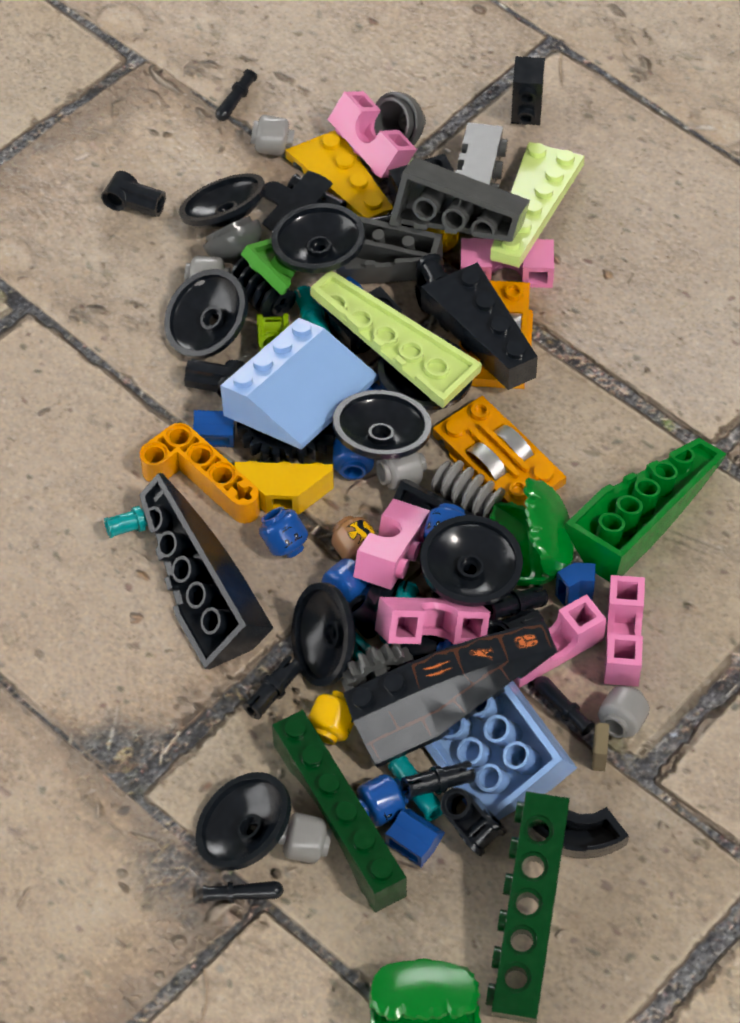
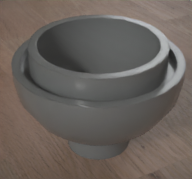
[374,92,426,145]
[203,216,262,266]

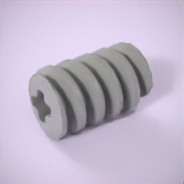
[431,460,505,518]

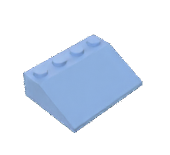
[220,318,378,450]
[425,681,577,820]

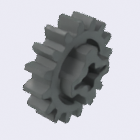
[341,644,414,691]

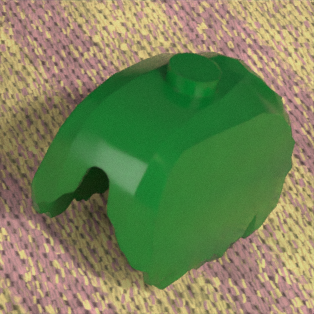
[489,478,574,587]
[369,958,482,1023]

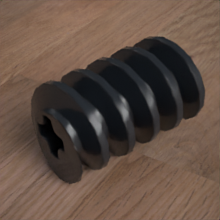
[231,257,296,317]

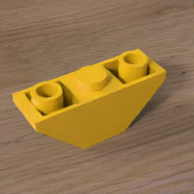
[234,461,334,515]

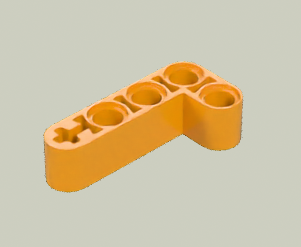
[139,423,260,524]

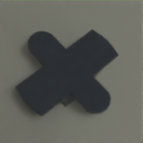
[262,171,333,232]

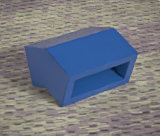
[193,410,236,448]
[555,562,596,607]
[385,809,445,867]

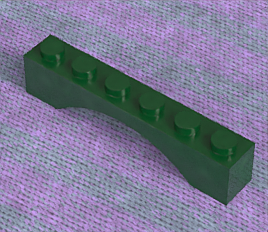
[272,710,407,913]

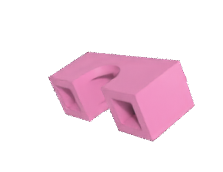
[327,91,417,178]
[460,238,554,288]
[353,498,430,590]
[604,575,645,687]
[513,594,606,688]
[375,597,490,645]

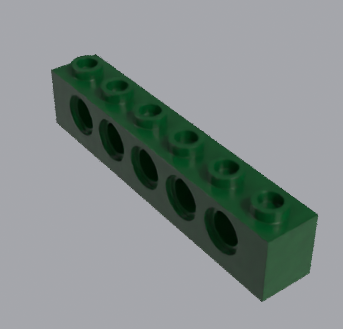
[486,791,570,1023]

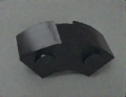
[528,807,629,859]

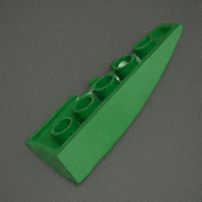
[564,438,726,582]

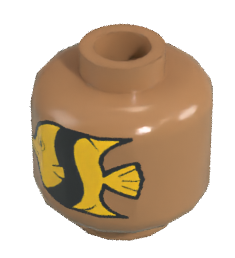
[331,516,378,560]

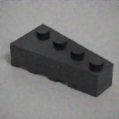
[421,262,538,390]

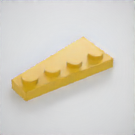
[285,130,393,218]

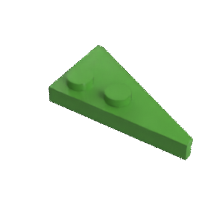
[241,238,296,295]

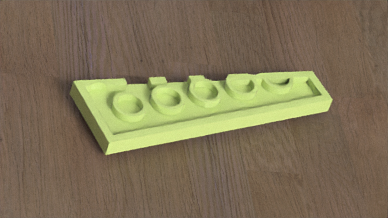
[490,142,584,268]
[310,271,482,408]

